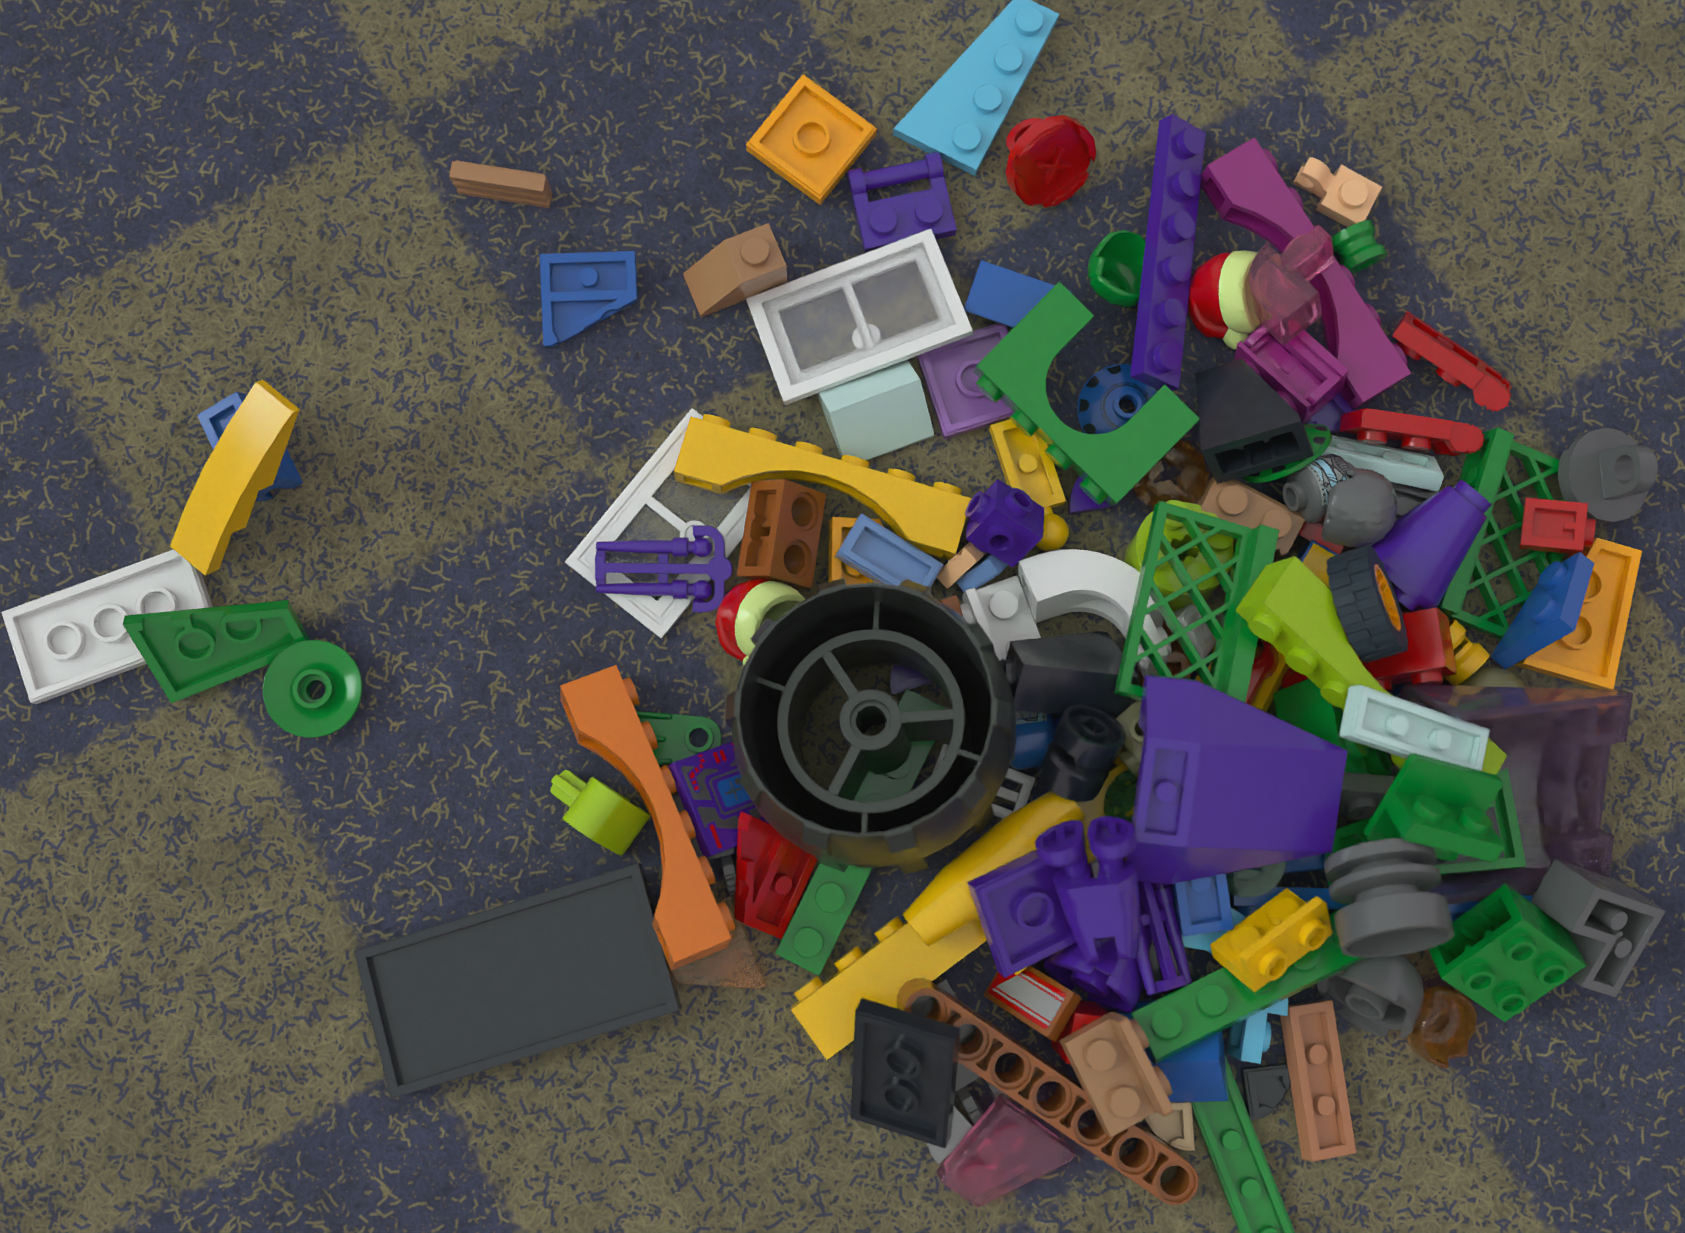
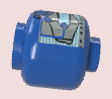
[1010,710,1061,770]

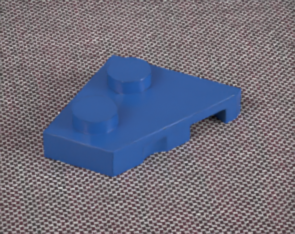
[540,251,638,348]
[1491,552,1594,669]

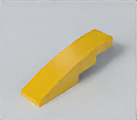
[170,380,300,576]

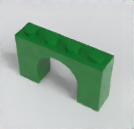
[974,282,1200,506]

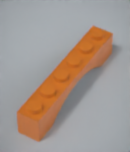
[560,665,735,971]

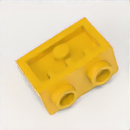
[1210,888,1332,993]

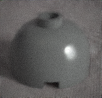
[1317,954,1424,1038]

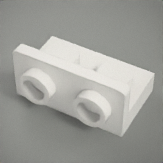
[960,575,1041,661]

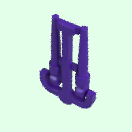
[595,525,733,612]
[1136,881,1192,995]

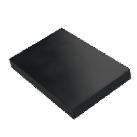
[851,998,961,1149]

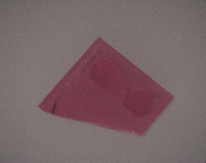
[936,1095,1076,1207]

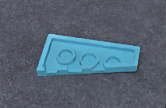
[893,0,1059,176]

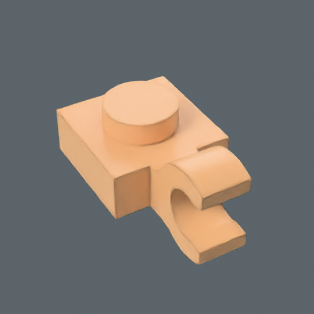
[1293,157,1382,227]

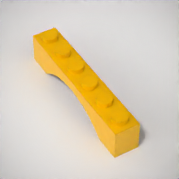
[674,414,971,561]

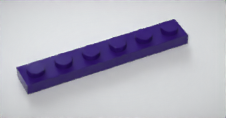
[1130,114,1206,391]

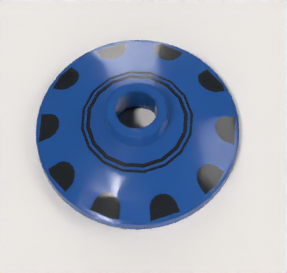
[1077,364,1157,434]

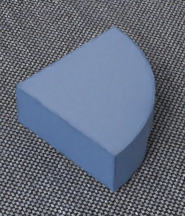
[956,553,1008,592]

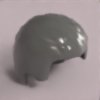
[1321,468,1397,547]

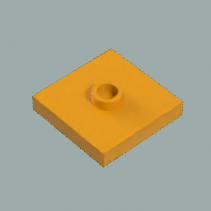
[746,74,877,205]

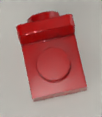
[1519,498,1596,558]

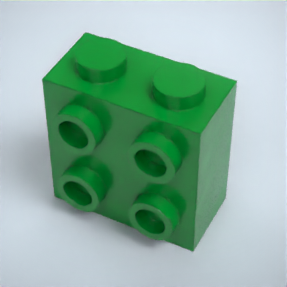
[1429,884,1587,1022]

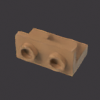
[1059,1011,1174,1137]

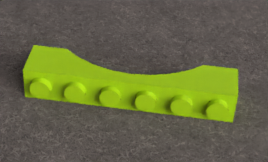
[1235,556,1507,775]

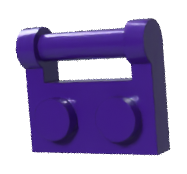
[847,152,957,253]

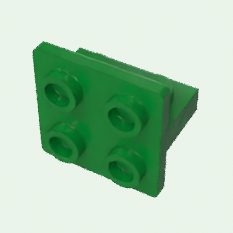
[1364,753,1505,863]

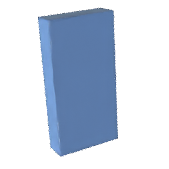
[834,513,944,587]

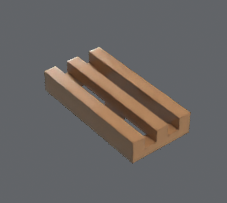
[449,160,553,208]

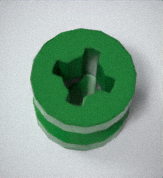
[1328,220,1387,275]

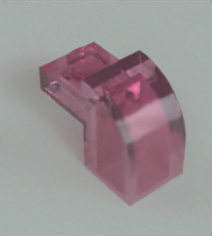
[1249,225,1334,346]

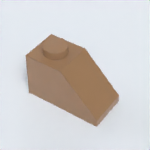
[683,223,787,317]

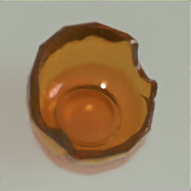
[1405,986,1477,1069]

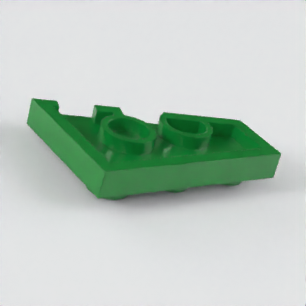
[123,600,310,703]

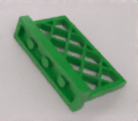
[1437,427,1565,640]
[1114,501,1279,702]

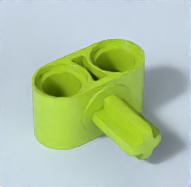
[550,770,650,857]

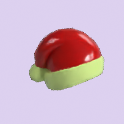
[1187,250,1270,350]
[715,579,806,666]

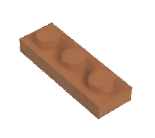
[1280,999,1356,1162]

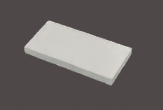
[1,550,213,704]

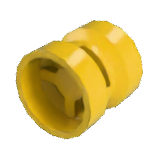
[1444,618,1490,686]

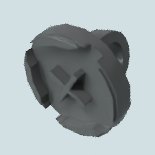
[1558,428,1658,524]

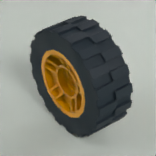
[1327,544,1408,663]

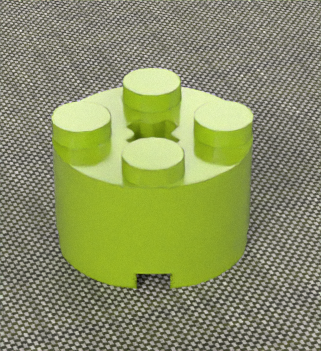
[1124,500,1234,612]

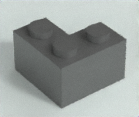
[1531,858,1666,998]

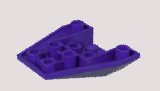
[1122,674,1347,884]

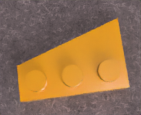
[1514,538,1642,691]

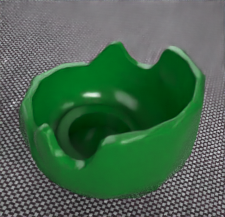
[1087,229,1146,308]

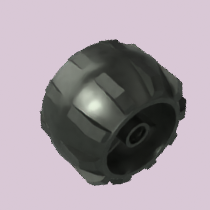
[725,578,1016,875]

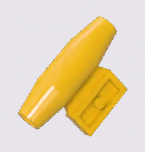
[903,791,1086,976]

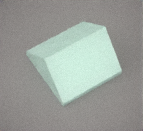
[816,360,934,461]

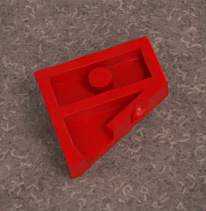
[734,811,817,939]

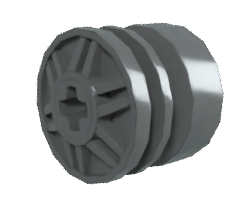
[1323,838,1454,958]

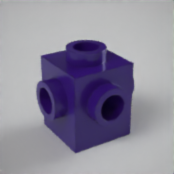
[965,479,1044,567]

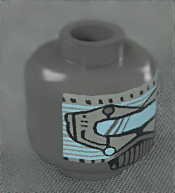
[1283,454,1355,523]

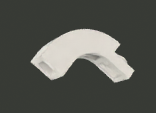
[1018,549,1171,679]

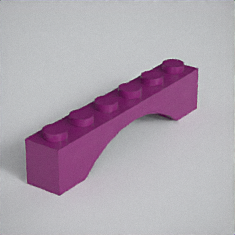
[1200,137,1411,411]

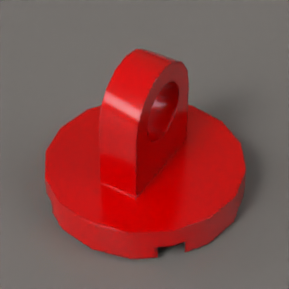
[1005,115,1096,208]

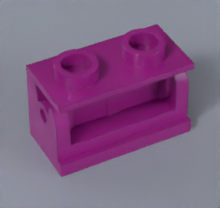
[1234,308,1349,424]

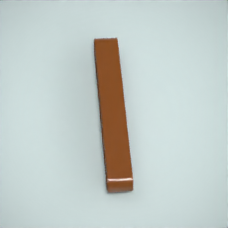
[897,978,1198,1205]

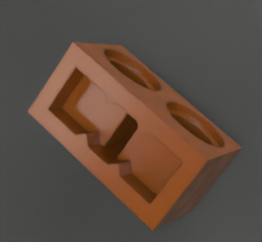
[737,479,826,589]

